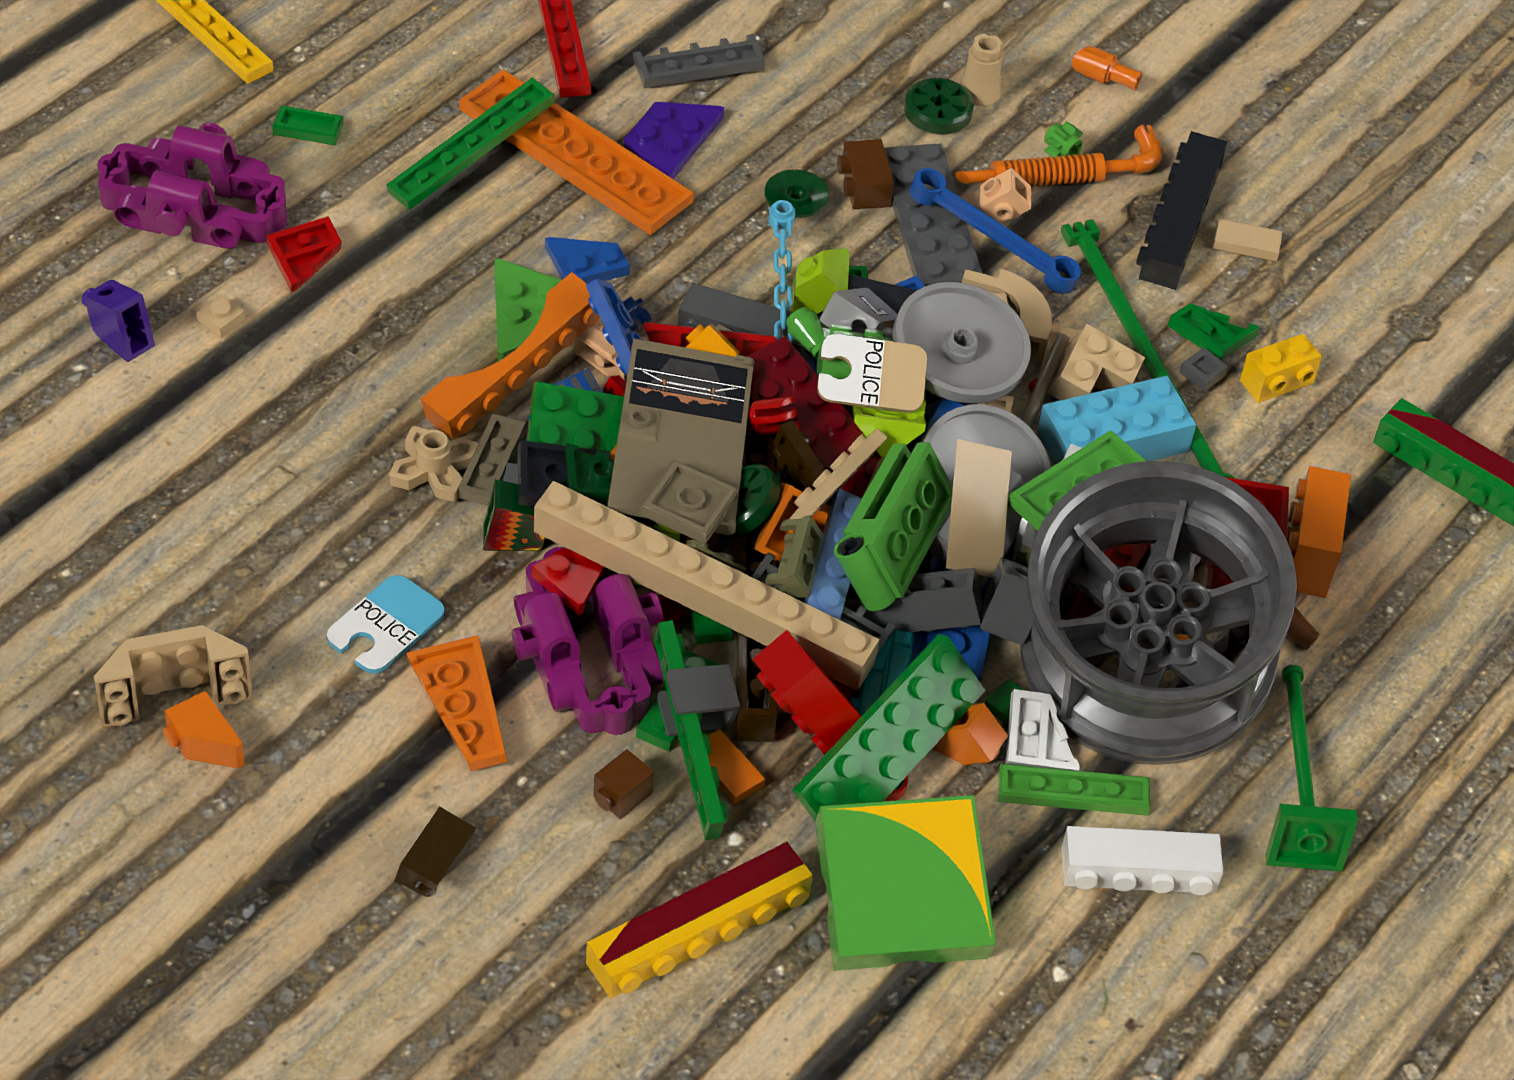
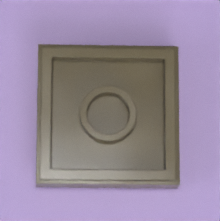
[640,460,739,544]

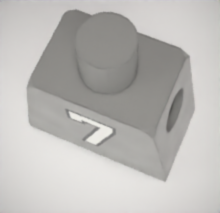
[819,287,898,341]

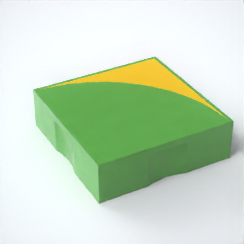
[815,795,996,971]

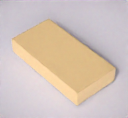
[1213,219,1282,261]

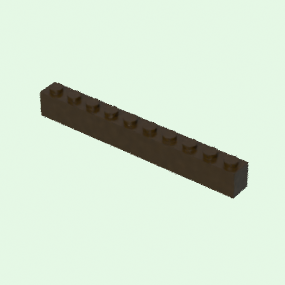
[736,430,777,742]

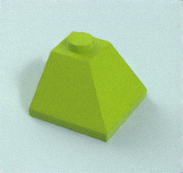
[791,248,850,314]

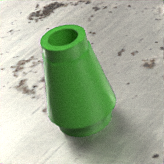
[786,307,823,359]

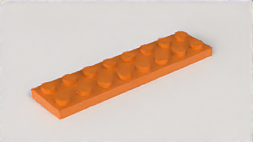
[459,69,694,235]

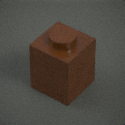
[593,749,654,819]

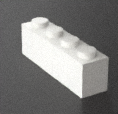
[1062,826,1223,895]

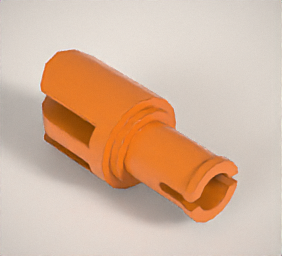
[1072,45,1143,91]

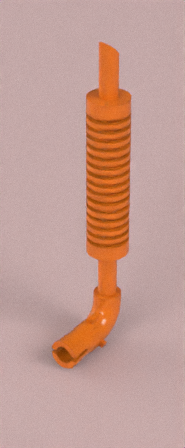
[955,124,1164,187]

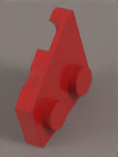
[531,547,608,616]

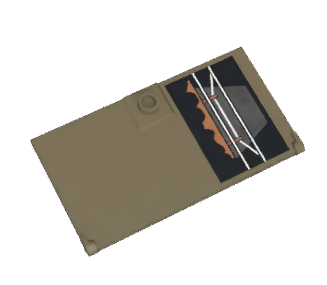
[607,338,755,535]

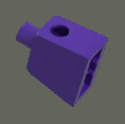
[82,280,155,362]

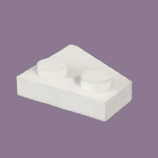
[1005,689,1079,771]

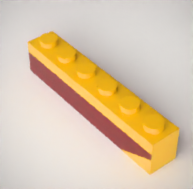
[586,842,813,999]

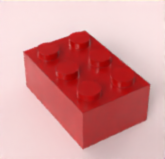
[753,630,862,755]

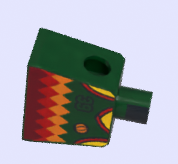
[483,479,545,551]

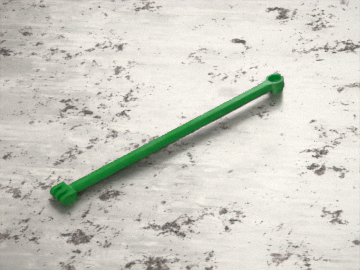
[1061,219,1235,478]

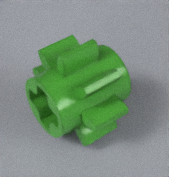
[1044,121,1083,157]

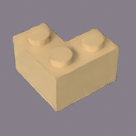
[1047,323,1145,400]

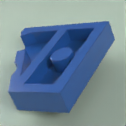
[545,237,630,284]

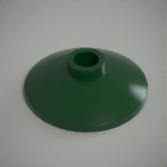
[764,169,829,218]

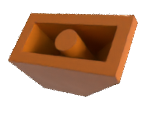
[163,691,245,769]
[932,703,1008,765]

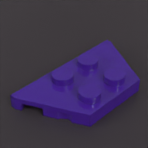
[624,102,725,179]

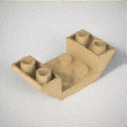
[94,625,253,728]

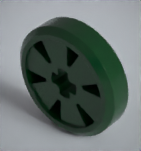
[904,78,974,134]
[723,464,781,537]

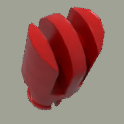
[746,396,800,434]

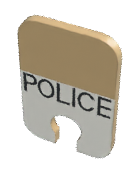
[817,334,927,413]

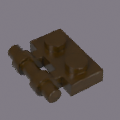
[772,420,827,492]

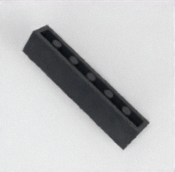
[1136,131,1228,290]

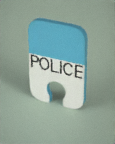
[327,575,444,674]

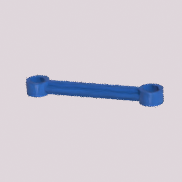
[910,168,1081,294]

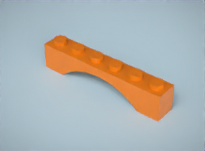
[421,272,600,440]

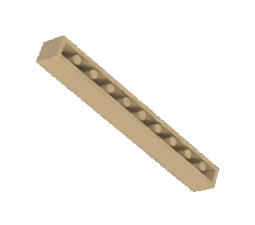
[534,481,880,691]

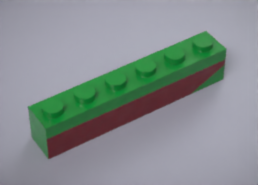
[1373,398,1514,526]

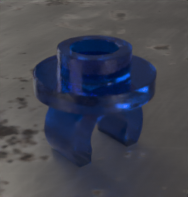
[623,296,651,332]

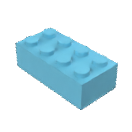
[1037,376,1196,465]

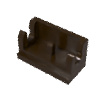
[394,806,476,897]

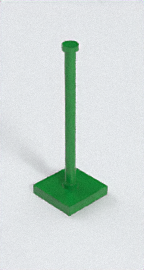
[1265,665,1358,872]

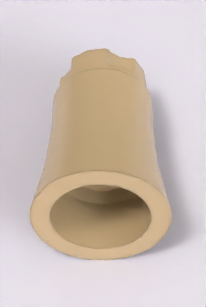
[960,34,1003,106]

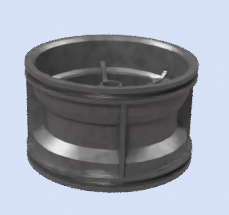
[1020,461,1297,765]

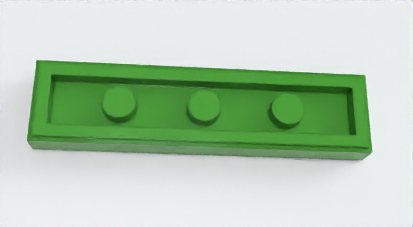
[998,764,1150,816]

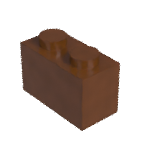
[837,139,894,210]

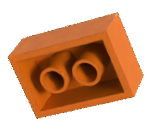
[1287,466,1351,598]

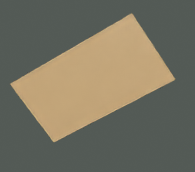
[946,439,1012,577]

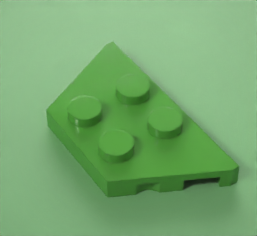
[494,259,561,361]

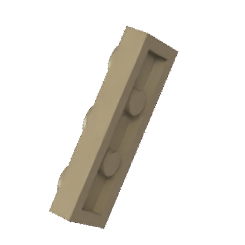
[458,413,526,506]

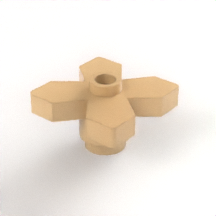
[389,426,478,502]

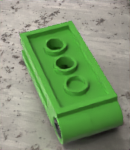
[834,442,953,611]

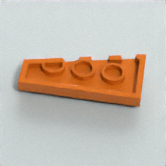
[406,635,508,771]

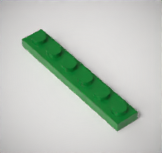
[386,77,555,210]
[654,621,728,840]

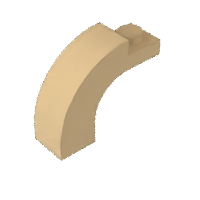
[962,269,1052,363]

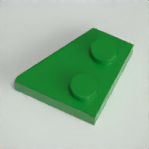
[1167,303,1259,360]

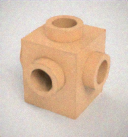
[979,168,1031,225]

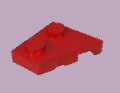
[266,216,342,293]

